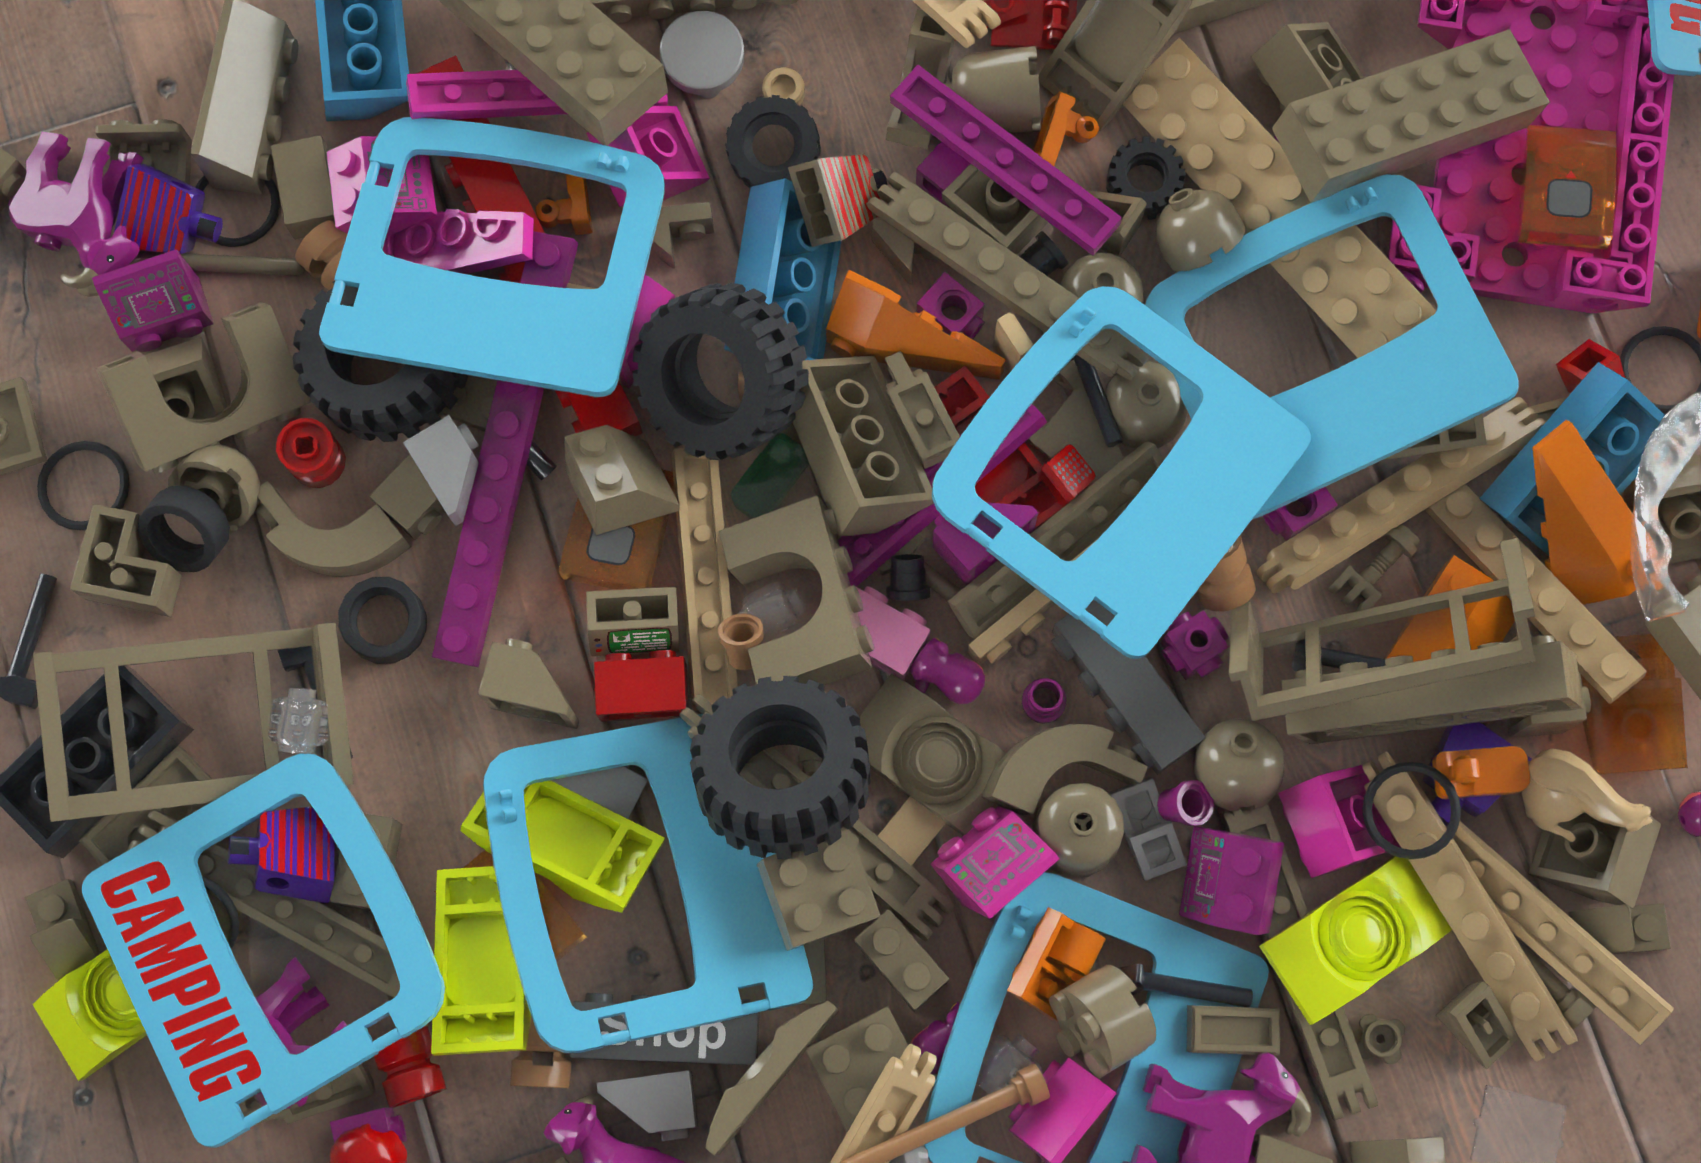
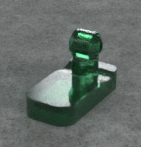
[731,433,810,519]

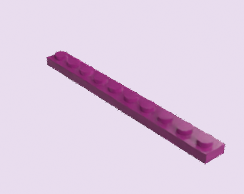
[432,231,578,668]

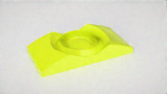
[460,780,665,913]
[1259,856,1452,1025]
[431,866,531,1056]
[32,949,147,1081]

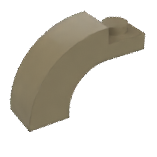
[886,9,955,149]

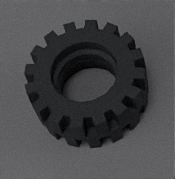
[1106,136,1186,220]

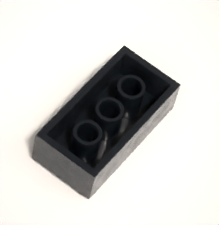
[0,666,194,858]

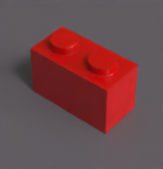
[594,650,689,722]

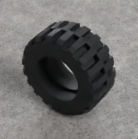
[292,280,468,442]
[632,283,809,460]
[690,676,871,859]

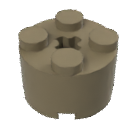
[1049,965,1156,1078]

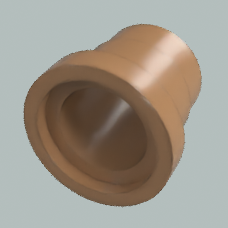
[718,614,764,670]

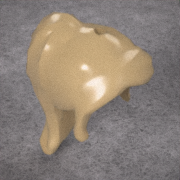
[1522,749,1652,842]

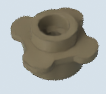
[1357,1014,1405,1064]

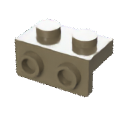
[96,119,192,185]

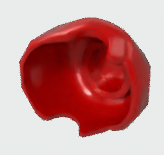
[329,1123,407,1163]

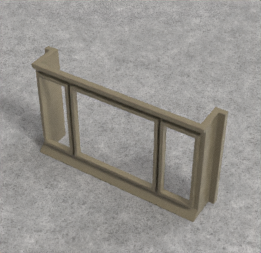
[1229,538,1536,721]
[33,622,354,822]

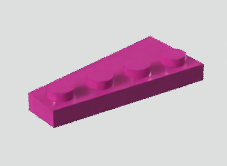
[383,209,534,274]

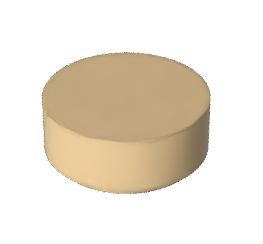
[762,67,805,106]

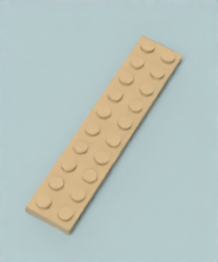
[1123,37,1437,358]

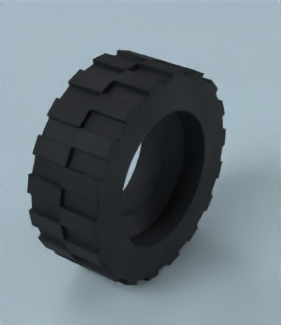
[725,95,821,188]

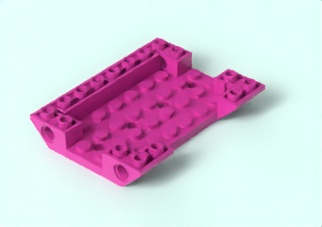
[1388,0,1674,314]

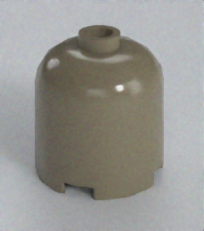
[944,46,1041,133]
[1032,783,1124,877]

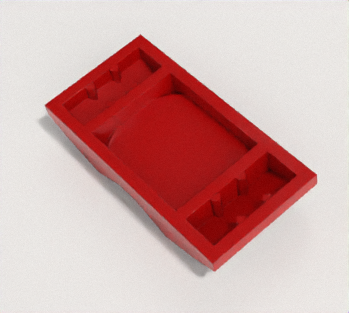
[934,366,1069,530]

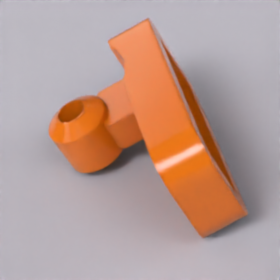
[1032,91,1099,166]
[535,174,593,235]
[1432,746,1530,799]

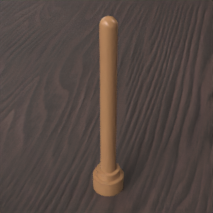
[839,1064,1050,1163]

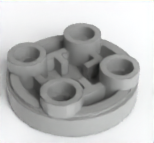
[660,11,745,98]

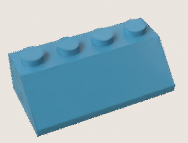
[315,0,409,121]
[724,178,842,360]
[1479,362,1679,556]

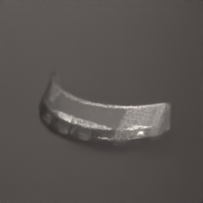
[1630,392,1701,621]

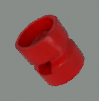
[276,418,346,488]
[374,1026,447,1108]

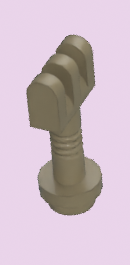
[1328,524,1420,612]

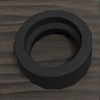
[138,486,230,572]
[338,577,427,664]

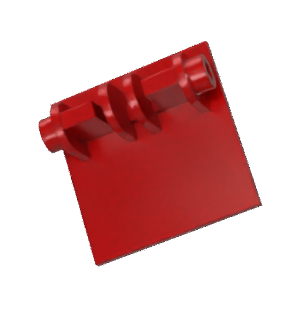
[991,0,1077,50]

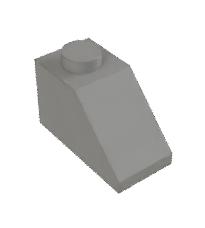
[403,415,479,526]
[596,1070,699,1141]

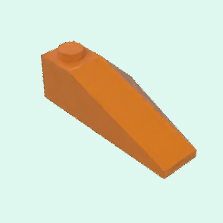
[826,270,1006,380]
[1532,420,1662,605]
[1384,555,1515,735]

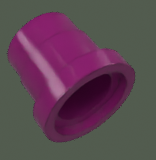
[1022,678,1067,724]
[1157,780,1214,826]

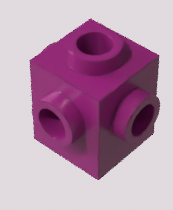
[1161,610,1229,680]

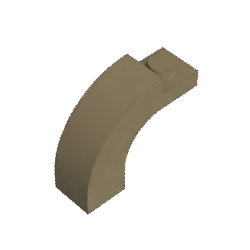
[256,481,411,577]
[981,724,1148,815]

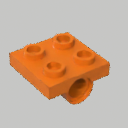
[1007,907,1106,1022]

